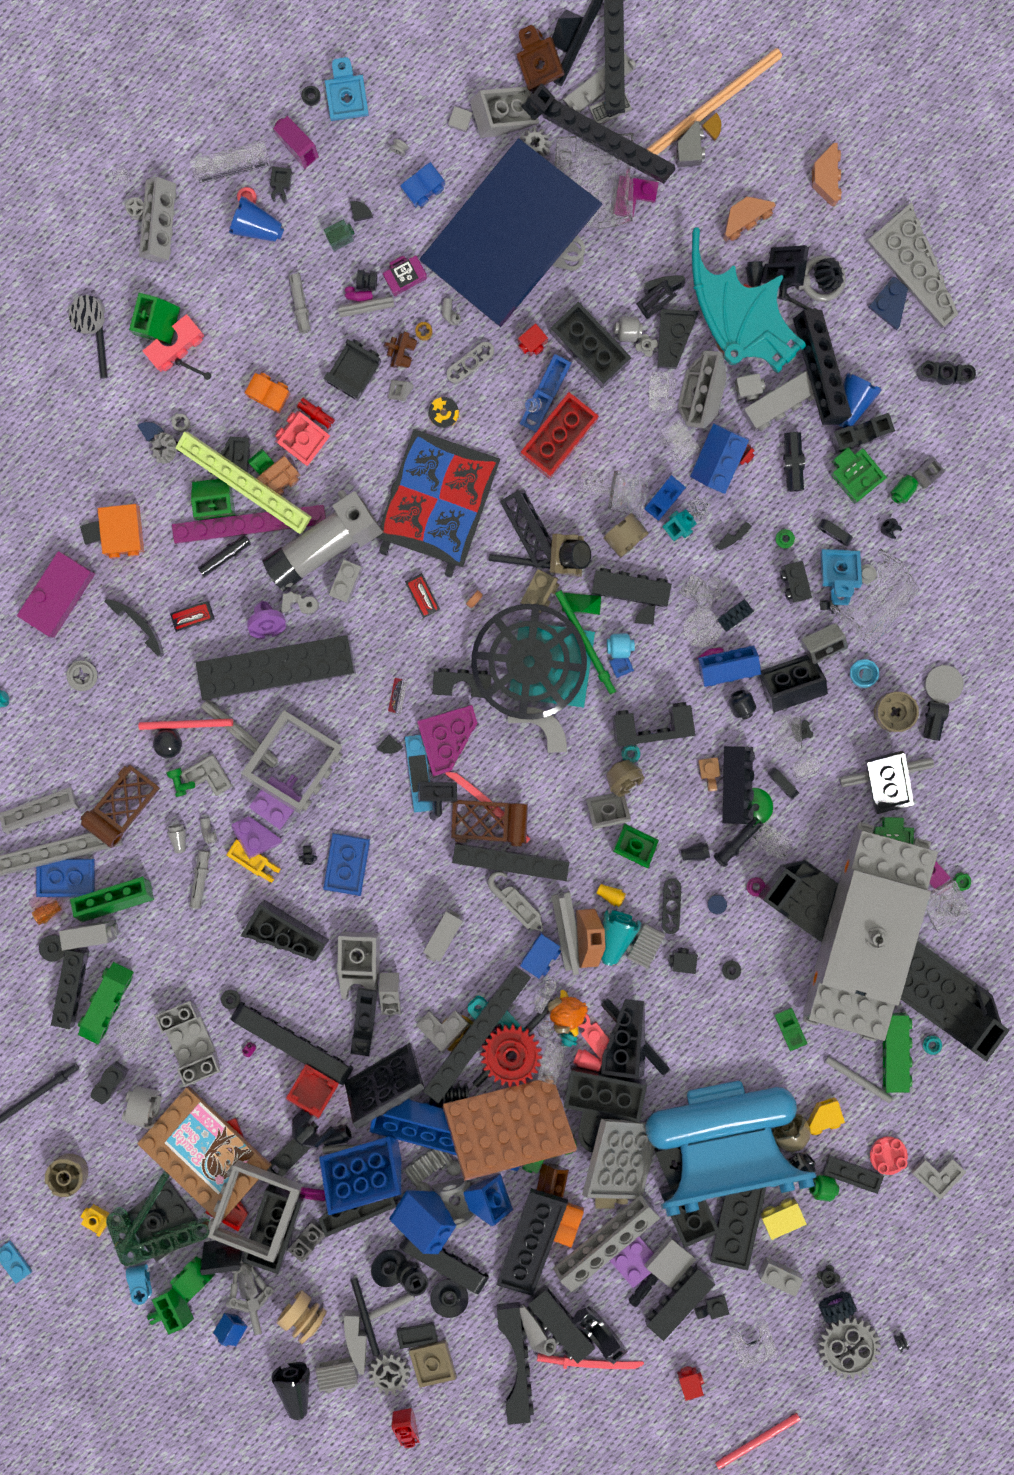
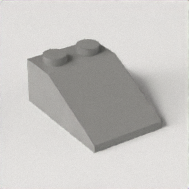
[470,87,539,138]

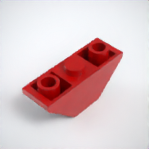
[391,1408,420,1448]

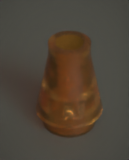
[31,900,62,925]

